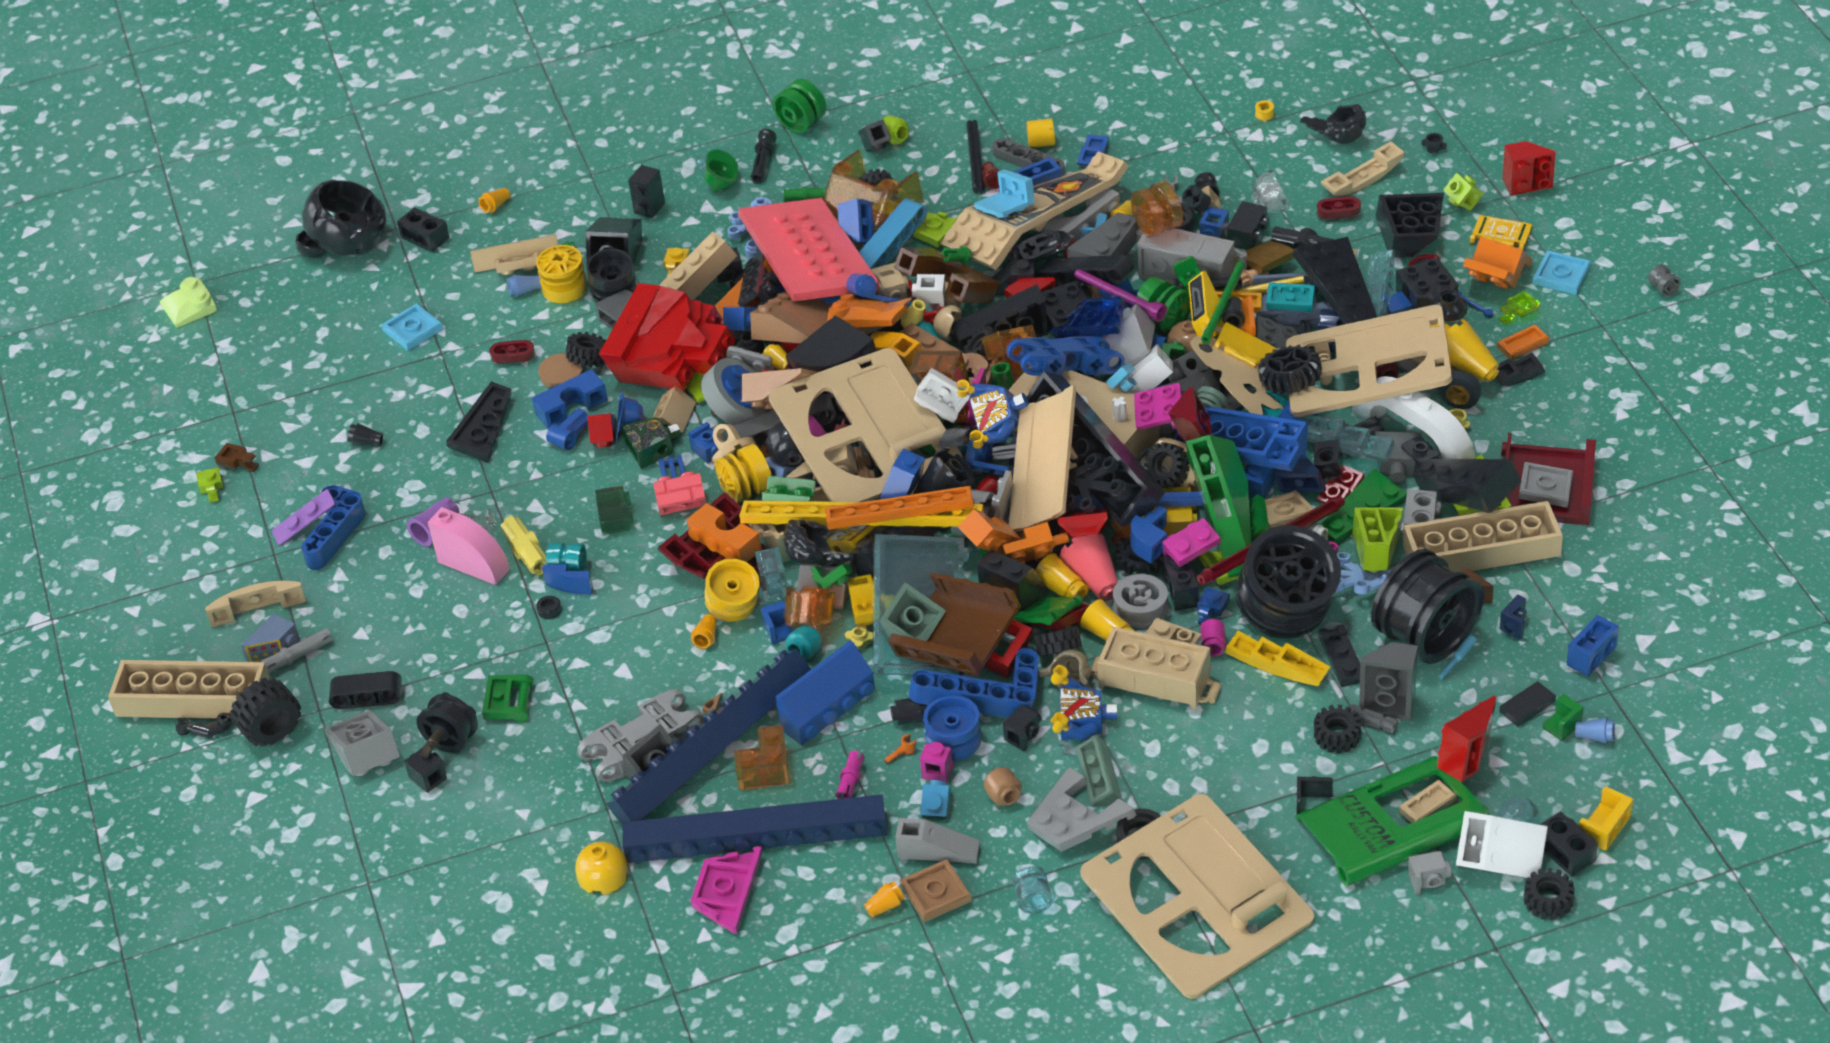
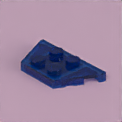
[1050,296,1125,338]

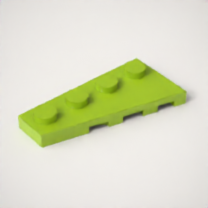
[872,199,958,248]

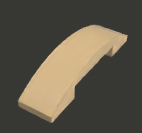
[1321,141,1405,196]
[205,581,306,628]

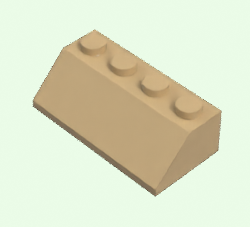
[660,231,737,300]

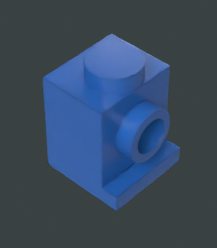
[1199,207,1229,239]
[688,422,724,464]

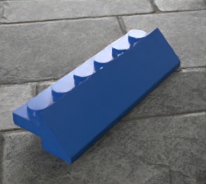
[1172,406,1308,471]

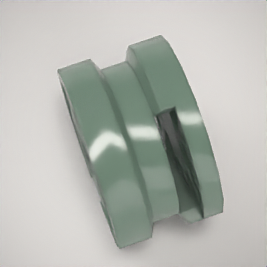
[1196,386,1228,409]

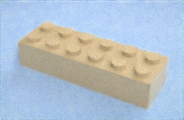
[1403,501,1563,572]
[108,660,270,719]

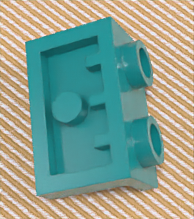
[1266,282,1315,312]

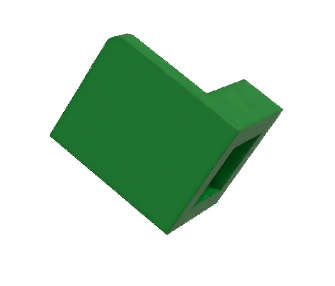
[1542,694,1584,741]

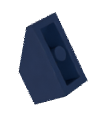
[1274,457,1326,492]

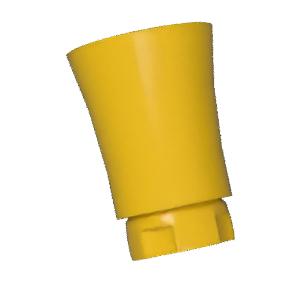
[1035,553,1089,598]
[1080,599,1134,641]

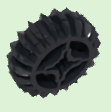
[1258,344,1322,395]

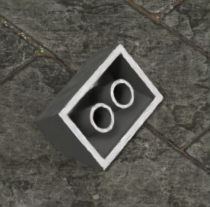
[1359,642,1418,720]

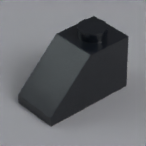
[991,259,1035,296]

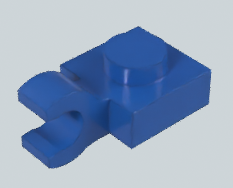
[1197,587,1230,624]

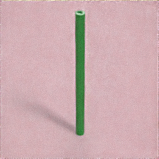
[1201,261,1245,344]

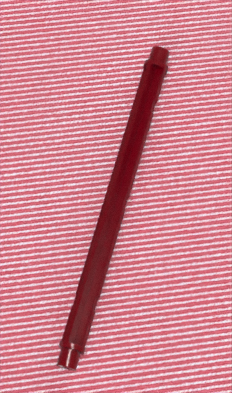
[1197,496,1345,585]

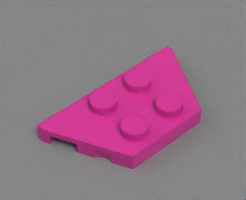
[691,846,763,934]

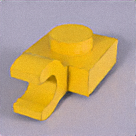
[663,248,690,277]

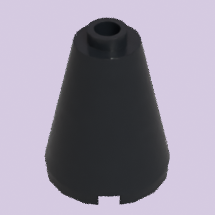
[913,447,975,494]

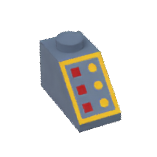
[241,614,300,662]

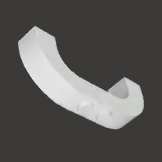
[1352,376,1476,459]

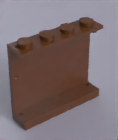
[887,573,1021,676]

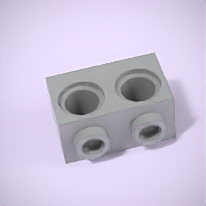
[1403,489,1441,527]

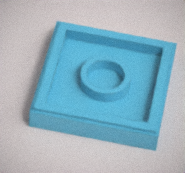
[1532,250,1591,295]
[381,303,444,351]

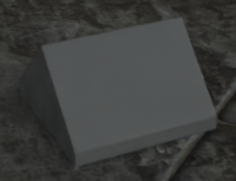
[622,724,673,781]

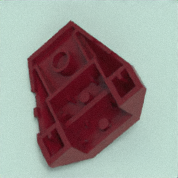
[658,492,778,585]

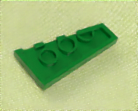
[1321,468,1407,544]

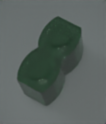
[595,485,634,535]

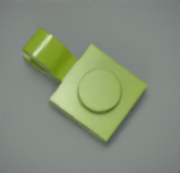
[196,467,224,503]

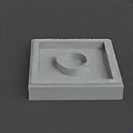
[1518,462,1573,507]

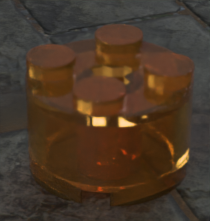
[783,586,835,629]

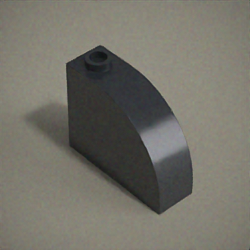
[786,315,876,372]

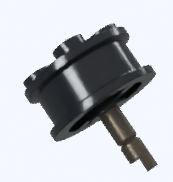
[417,692,478,758]

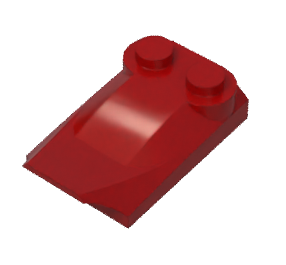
[1057,508,1108,537]

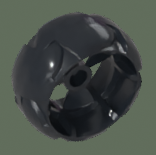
[302,180,386,256]

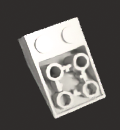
[1456,811,1547,878]

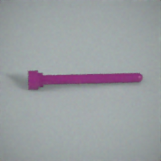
[1075,269,1167,322]

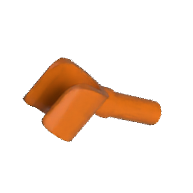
[884,734,916,764]

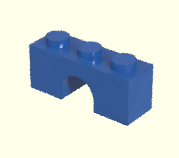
[532,369,608,429]

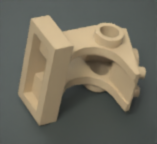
[871,262,909,308]

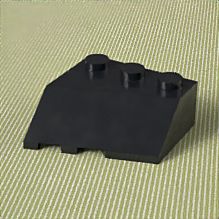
[1375,193,1444,258]

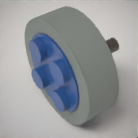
[701,358,767,425]

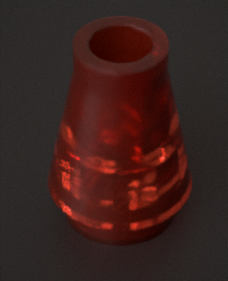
[982,162,1000,189]

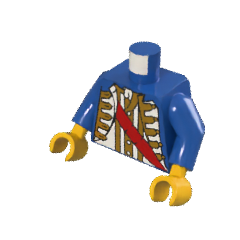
[956,379,1029,449]
[1051,665,1117,741]

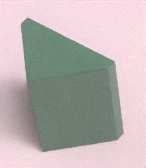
[879,582,946,641]

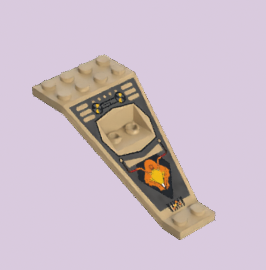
[940,151,1129,270]

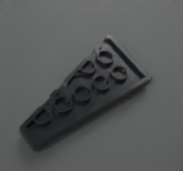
[1292,237,1378,324]

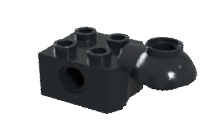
[1395,258,1468,322]

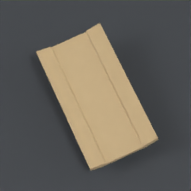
[1008,384,1077,532]

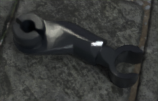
[175,713,231,738]

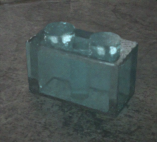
[755,547,788,601]

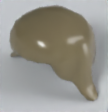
[1038,649,1091,689]

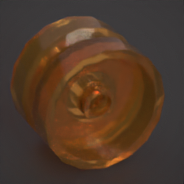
[1131,180,1183,238]

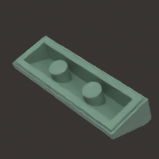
[1076,734,1123,807]

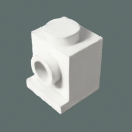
[912,274,946,307]

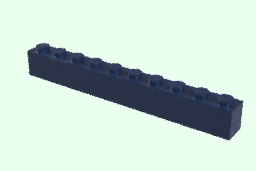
[606,649,811,825]
[622,794,887,863]

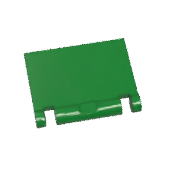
[1014,595,1083,625]

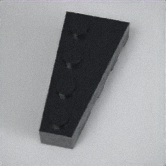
[952,284,1048,351]
[849,526,950,579]

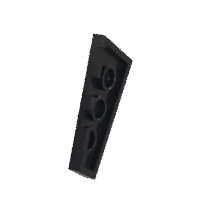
[446,381,511,463]

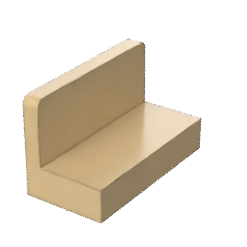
[652,385,696,433]

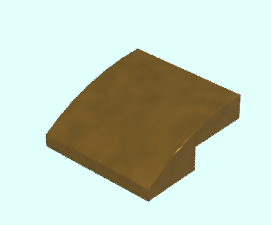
[1235,241,1294,274]

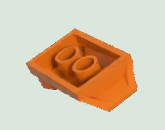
[827,294,912,328]

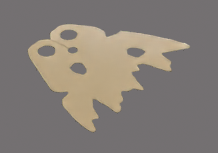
[1190,326,1284,415]

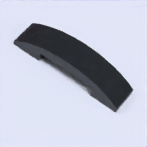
[939,426,978,447]

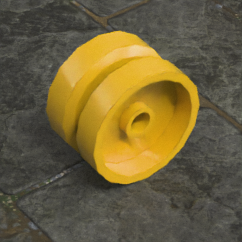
[704,559,760,622]

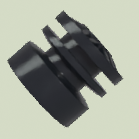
[586,249,637,303]

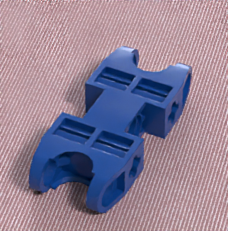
[1006,336,1125,376]

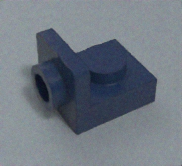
[1499,594,1527,639]

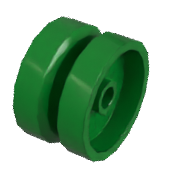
[772,79,827,133]

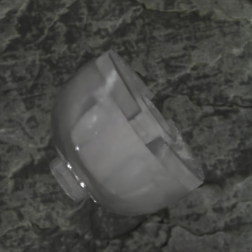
[1251,169,1291,214]

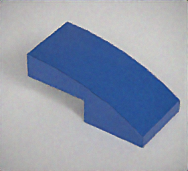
[1077,134,1109,166]
[542,564,593,594]

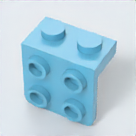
[974,169,1035,218]

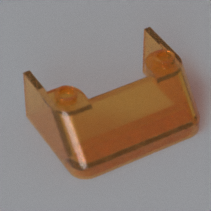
[823,150,924,233]

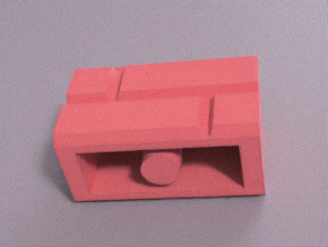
[653,472,706,515]

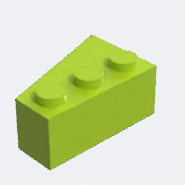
[1352,508,1403,572]

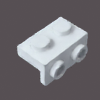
[914,368,971,423]

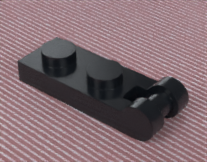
[1318,624,1360,687]

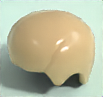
[933,305,962,342]

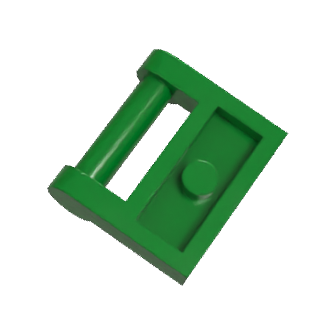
[482,674,534,722]

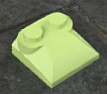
[160,277,217,328]

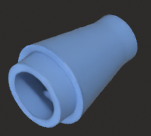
[507,275,541,297]
[1575,718,1615,744]

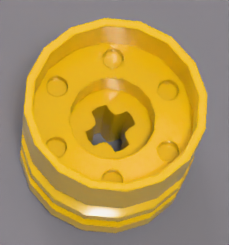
[536,245,588,303]
[714,443,772,503]

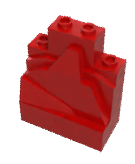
[599,283,736,391]

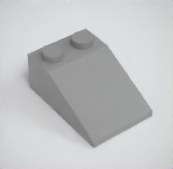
[1102,304,1155,375]
[324,710,400,776]

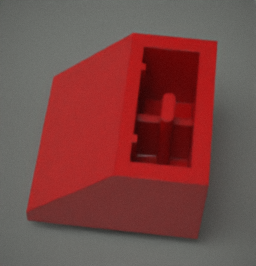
[1502,141,1556,195]

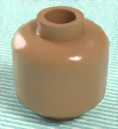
[983,767,1022,806]

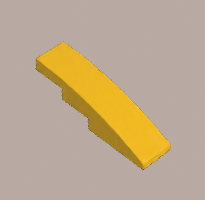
[1225,631,1331,686]

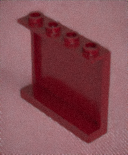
[1501,432,1596,525]

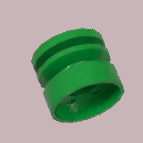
[1133,276,1191,334]

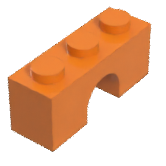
[686,503,762,562]
[958,509,1022,554]

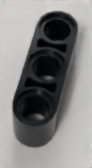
[329,671,402,709]

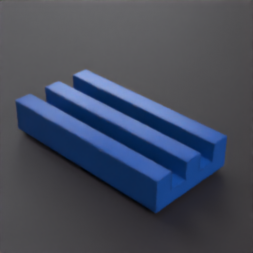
[658,455,685,479]

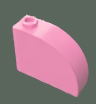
[428,507,510,585]

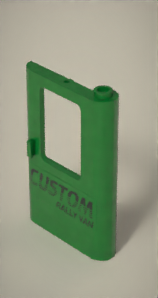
[1295,756,1491,887]

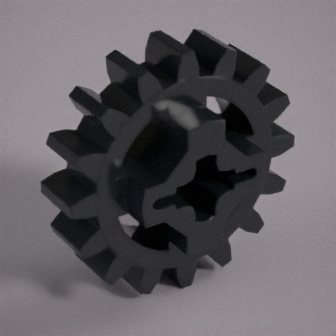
[1114,537,1164,575]

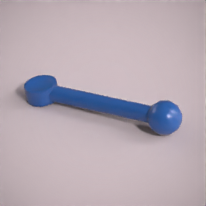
[1458,291,1493,318]

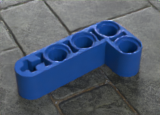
[301,485,366,570]

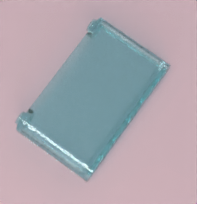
[872,534,969,675]

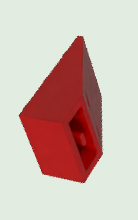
[1437,695,1497,782]

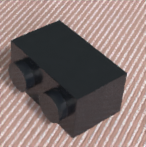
[628,165,665,218]
[1226,201,1270,250]

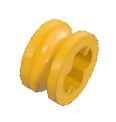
[1255,100,1274,121]

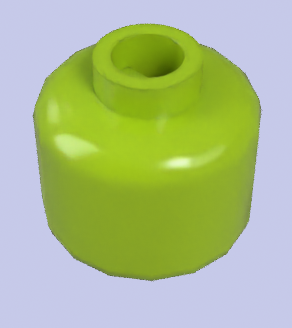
[882,115,909,145]

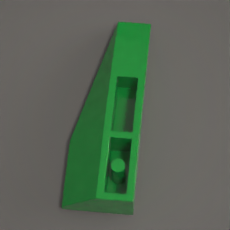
[1186,435,1251,578]

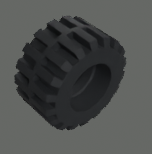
[230,678,301,747]

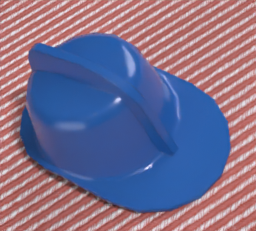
[615,392,644,442]

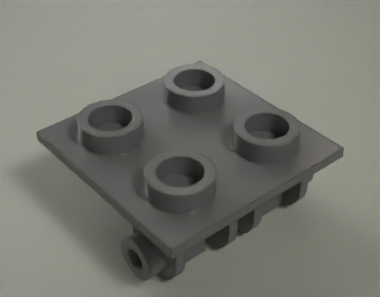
[1256,315,1298,348]

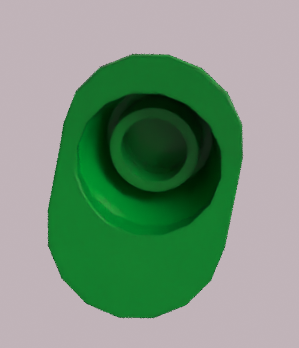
[704,149,738,193]

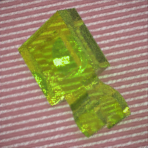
[1498,291,1540,324]

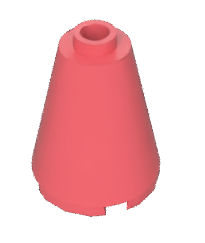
[1059,532,1118,600]

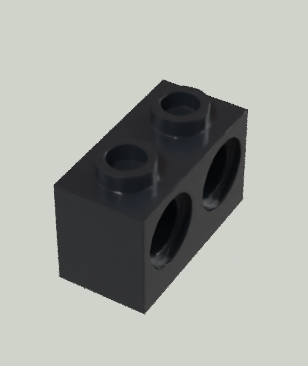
[397,207,450,252]
[1163,555,1199,611]
[1539,811,1598,877]

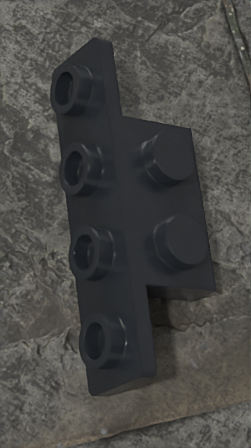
[738,254,778,307]

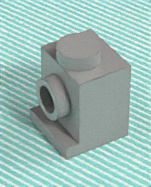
[1408,851,1451,894]

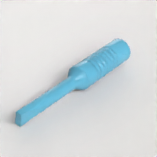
[1440,635,1477,680]

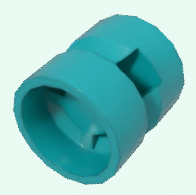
[546,542,587,571]

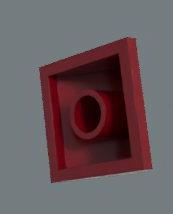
[1168,387,1213,443]

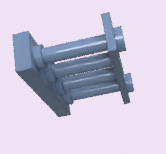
[1253,273,1344,327]

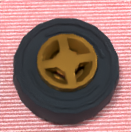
[1438,370,1482,410]

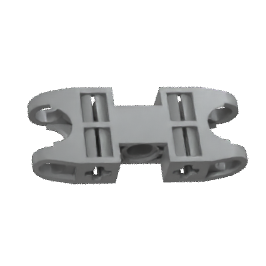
[577,689,704,782]

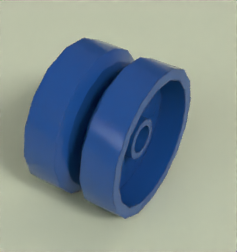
[923,695,982,761]

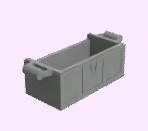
[1136,223,1247,292]

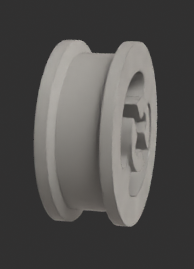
[1113,574,1168,628]

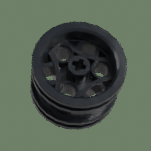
[1236,525,1341,639]
[1371,549,1484,664]

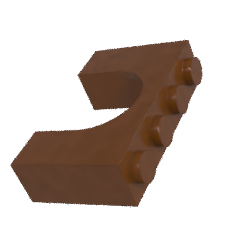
[894,247,1000,303]

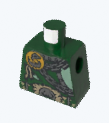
[622,417,681,469]

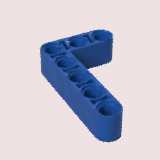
[908,648,1039,718]

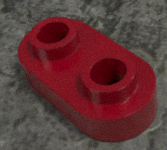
[1317,196,1361,220]
[489,340,535,364]

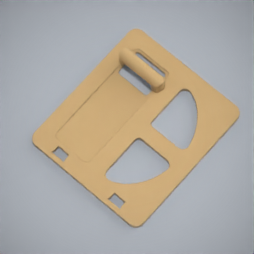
[1286,305,1452,417]
[769,348,963,502]
[1080,794,1314,999]

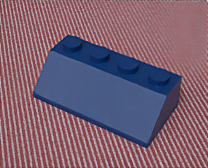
[776,640,875,746]

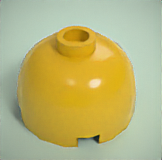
[576,841,629,894]

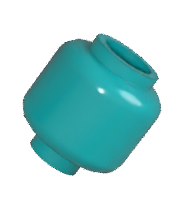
[785,625,822,661]

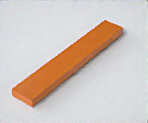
[825,486,974,530]

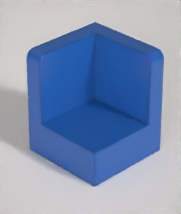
[760,600,793,644]

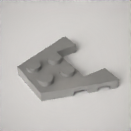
[1027,768,1136,852]

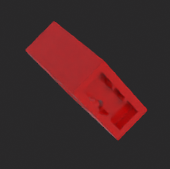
[984,619,1032,678]

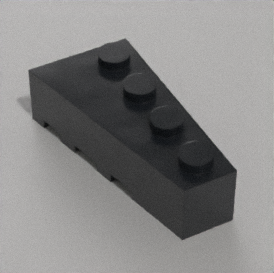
[1412,459,1522,513]

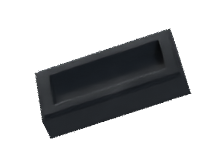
[1499,681,1556,727]

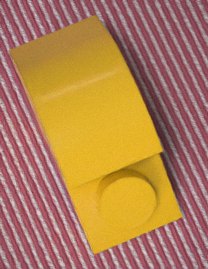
[847,574,881,625]

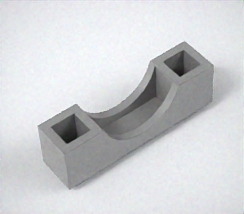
[1042,188,1120,254]

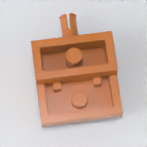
[1003,522,1069,564]

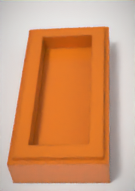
[1497,324,1549,360]

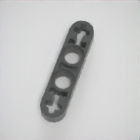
[992,138,1065,176]

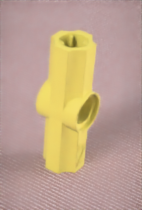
[500,515,546,576]

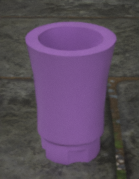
[407,497,459,547]

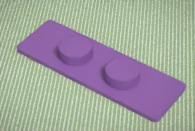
[272,489,335,546]

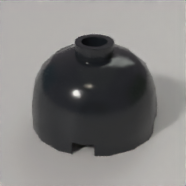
[765,422,805,467]

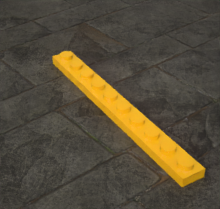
[739,501,984,527]

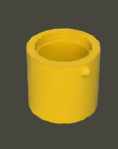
[1026,118,1055,148]

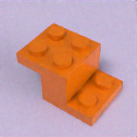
[1463,237,1533,290]

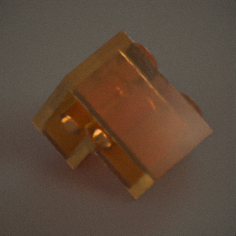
[981,325,1036,379]
[734,725,790,790]

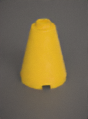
[1446,319,1499,382]

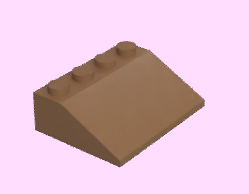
[750,291,832,343]

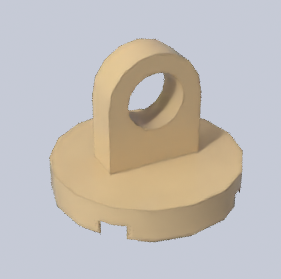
[712,424,757,463]

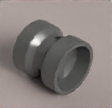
[1648,265,1681,296]

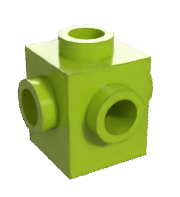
[1443,173,1484,211]

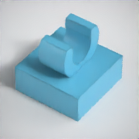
[1106,363,1137,392]

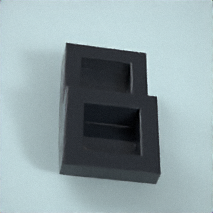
[1495,352,1545,386]

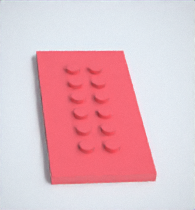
[739,198,879,302]

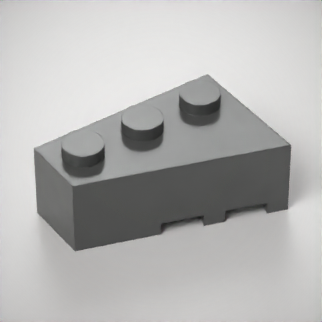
[1067,212,1139,257]

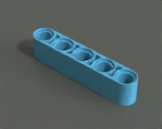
[859,198,927,269]

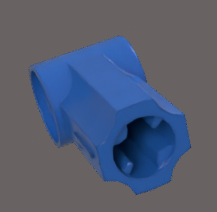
[546,408,589,451]

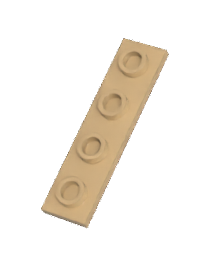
[470,234,558,275]

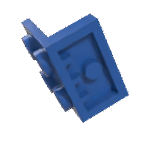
[965,436,1014,477]

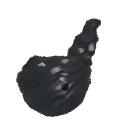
[1300,104,1367,144]
[783,519,856,566]

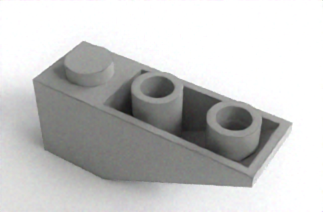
[895,818,980,864]

